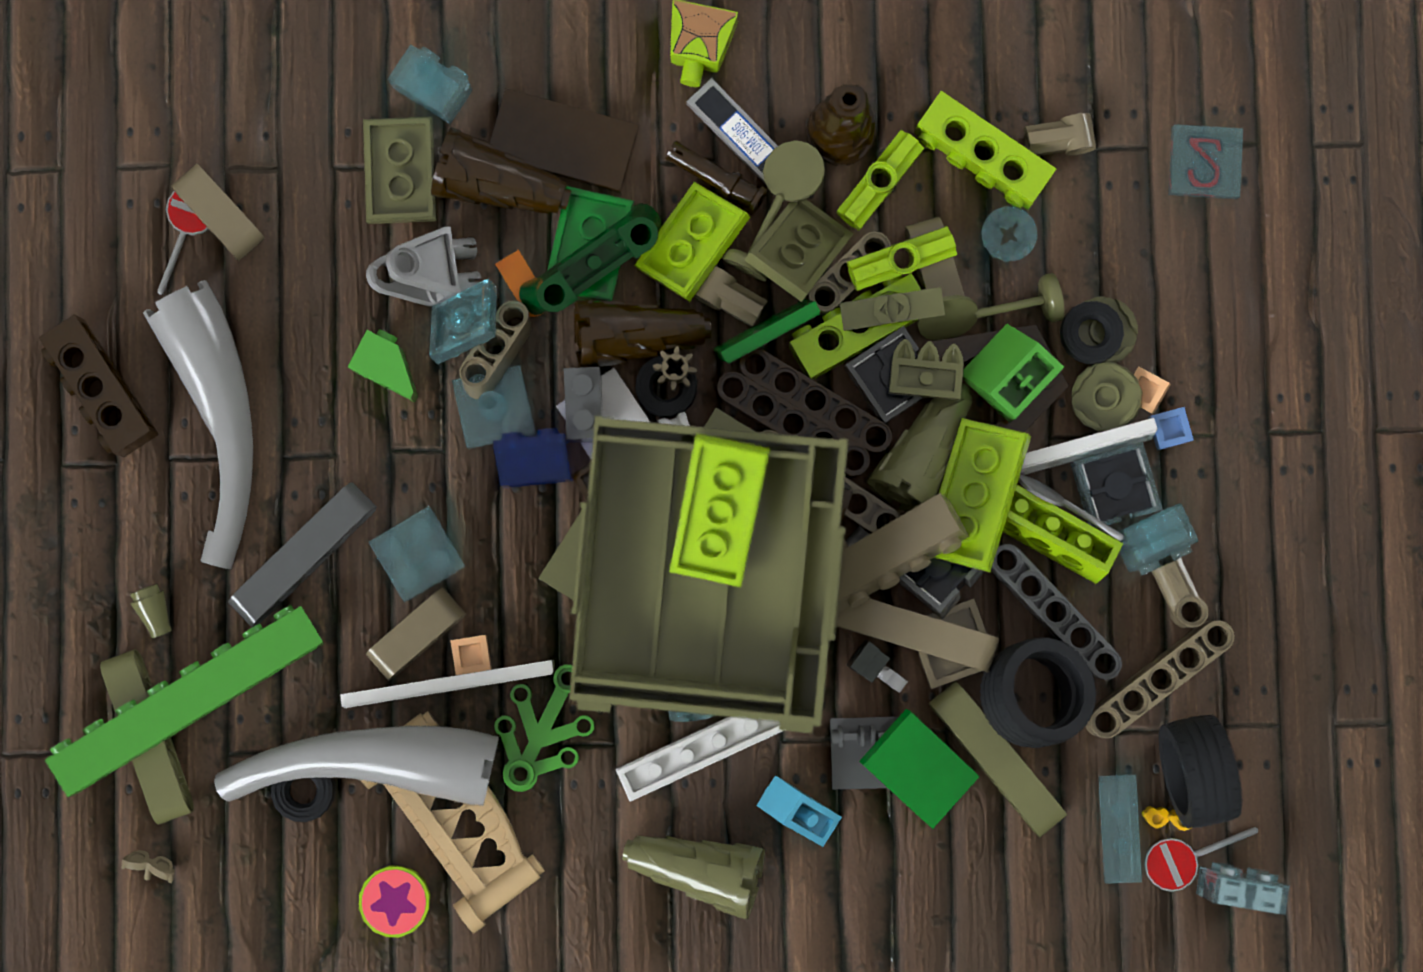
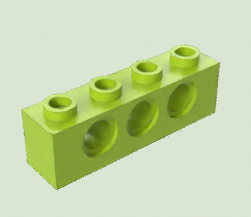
[914,91,1056,210]
[788,273,921,380]
[1003,485,1123,584]

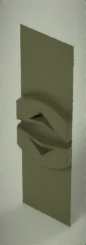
[840,287,945,331]

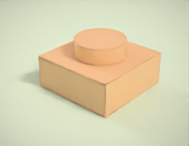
[1134,366,1171,415]
[450,635,492,675]

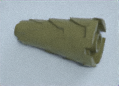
[867,383,972,512]
[622,835,765,919]

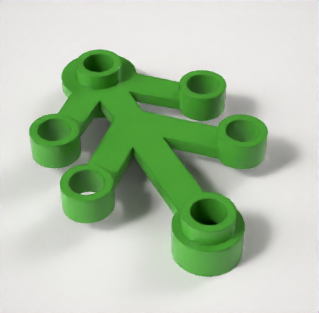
[494,664,595,792]

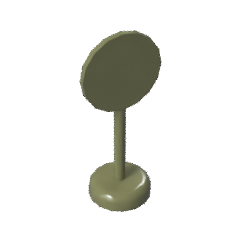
[723,140,825,281]
[917,273,1064,341]

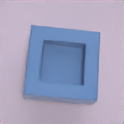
[1148,407,1194,451]

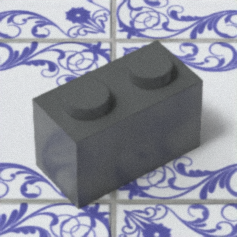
[564,367,603,443]

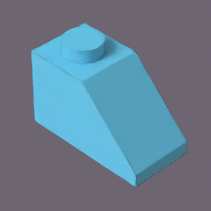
[756,775,842,847]

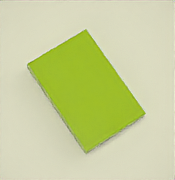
[634,182,750,302]

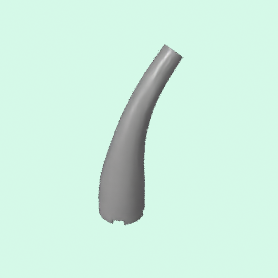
[143,280,253,569]
[215,726,499,806]

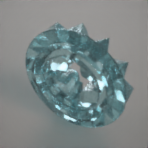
[981,206,1037,263]

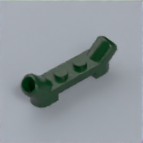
[519,203,662,315]

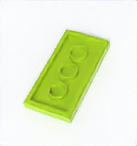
[933,418,1031,572]
[669,433,770,587]

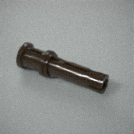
[665,140,768,216]

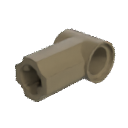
[1024,113,1096,156]
[694,266,768,327]
[1151,558,1209,628]

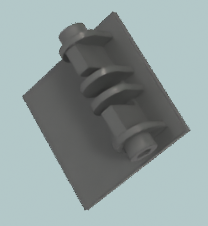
[830,717,898,790]

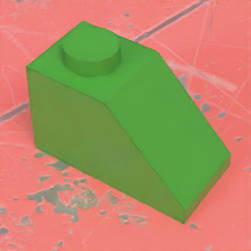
[348,329,418,402]

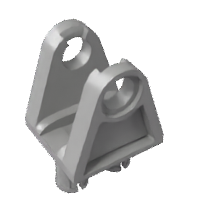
[366,227,482,307]

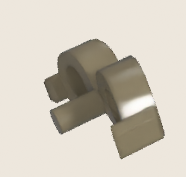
[121,850,175,884]

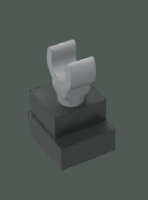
[846,640,908,693]

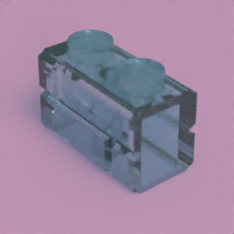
[1112,503,1199,575]

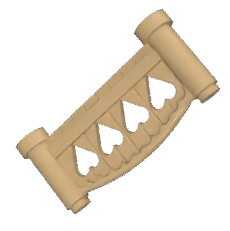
[361,711,545,933]

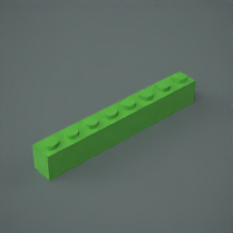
[45,605,324,797]

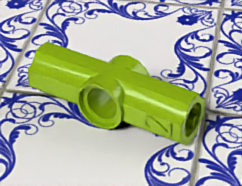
[836,130,924,231]
[846,226,957,291]

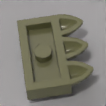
[888,339,964,401]

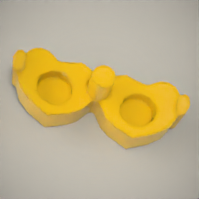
[1142,806,1191,831]

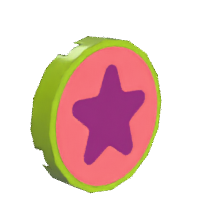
[359,865,431,937]

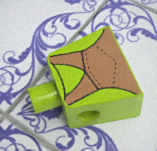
[670,0,738,87]

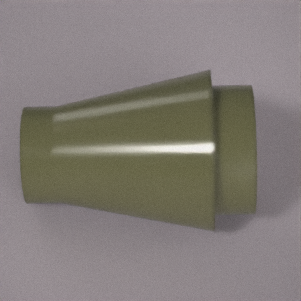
[130,584,172,638]

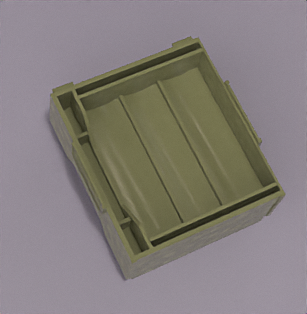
[569,416,848,733]

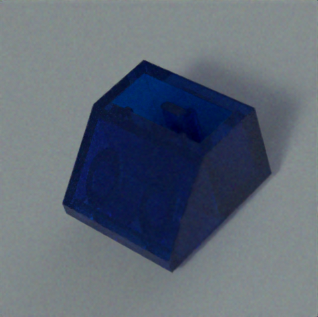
[493,428,573,489]

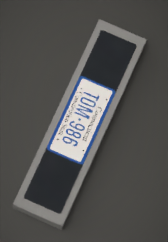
[687,78,778,186]

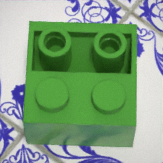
[962,324,1064,423]

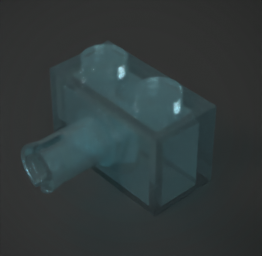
[388,44,473,124]

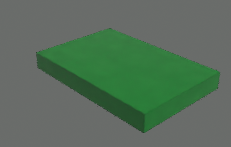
[548,186,635,301]
[713,299,821,363]
[859,708,980,829]

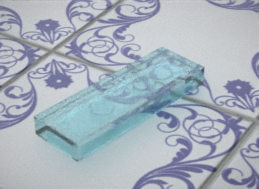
[1099,774,1142,884]

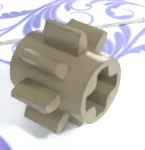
[653,346,697,392]

